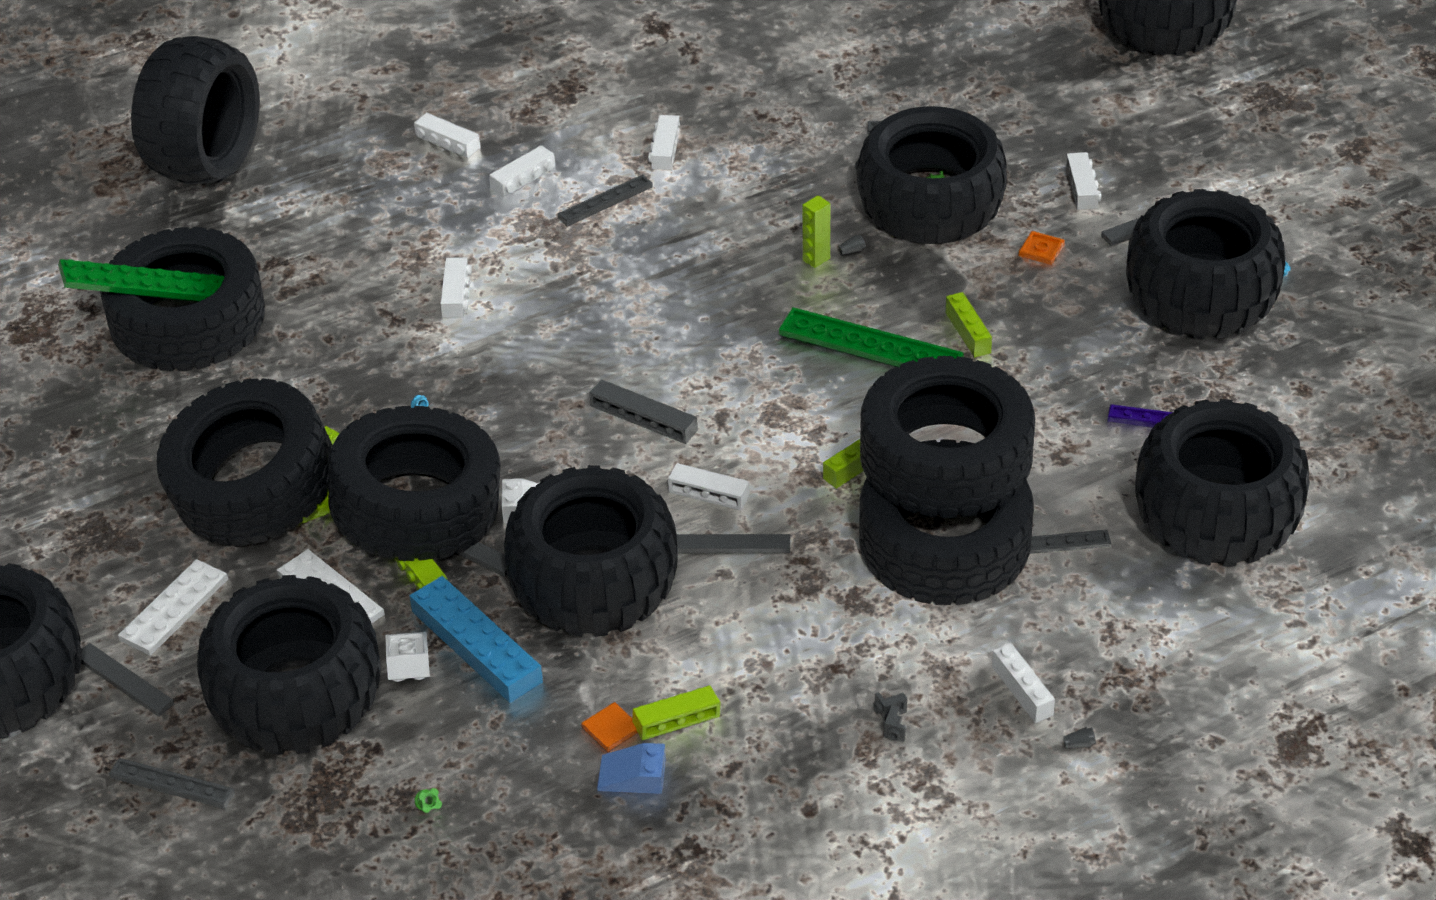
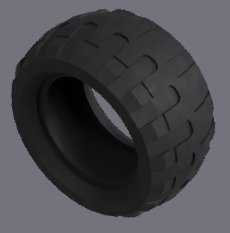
[131,36,260,185]
[857,106,1007,244]

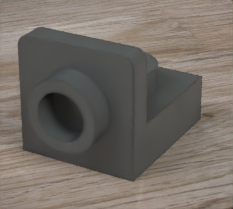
[873,692,907,721]
[884,705,906,742]

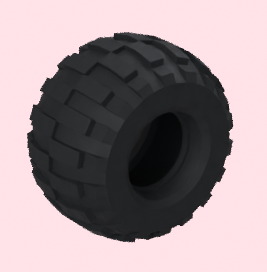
[1098,0,1237,55]
[1126,189,1286,339]
[1135,399,1310,566]
[504,465,678,637]
[0,563,82,739]
[197,575,381,755]

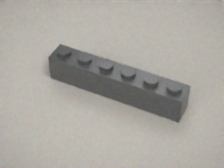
[589,379,698,444]

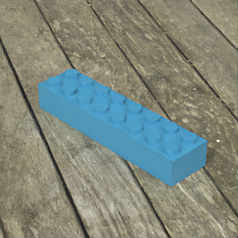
[409,576,543,703]

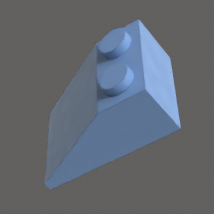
[597,743,666,794]

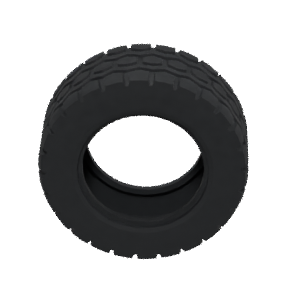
[100,227,265,371]
[860,356,1035,518]
[157,378,333,546]
[328,406,501,561]
[859,439,1034,605]

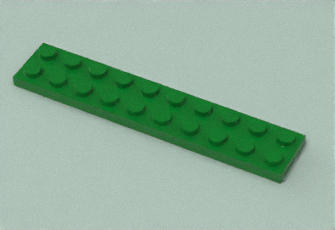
[58,259,224,301]
[779,307,964,367]

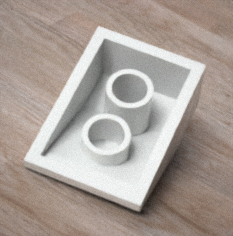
[502,479,539,523]
[385,632,430,682]

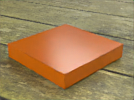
[1019,231,1065,265]
[581,702,638,752]

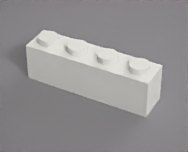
[414,113,480,158]
[649,115,680,170]
[489,145,556,197]
[1066,152,1101,210]
[441,257,472,318]
[668,463,750,510]
[992,643,1055,723]

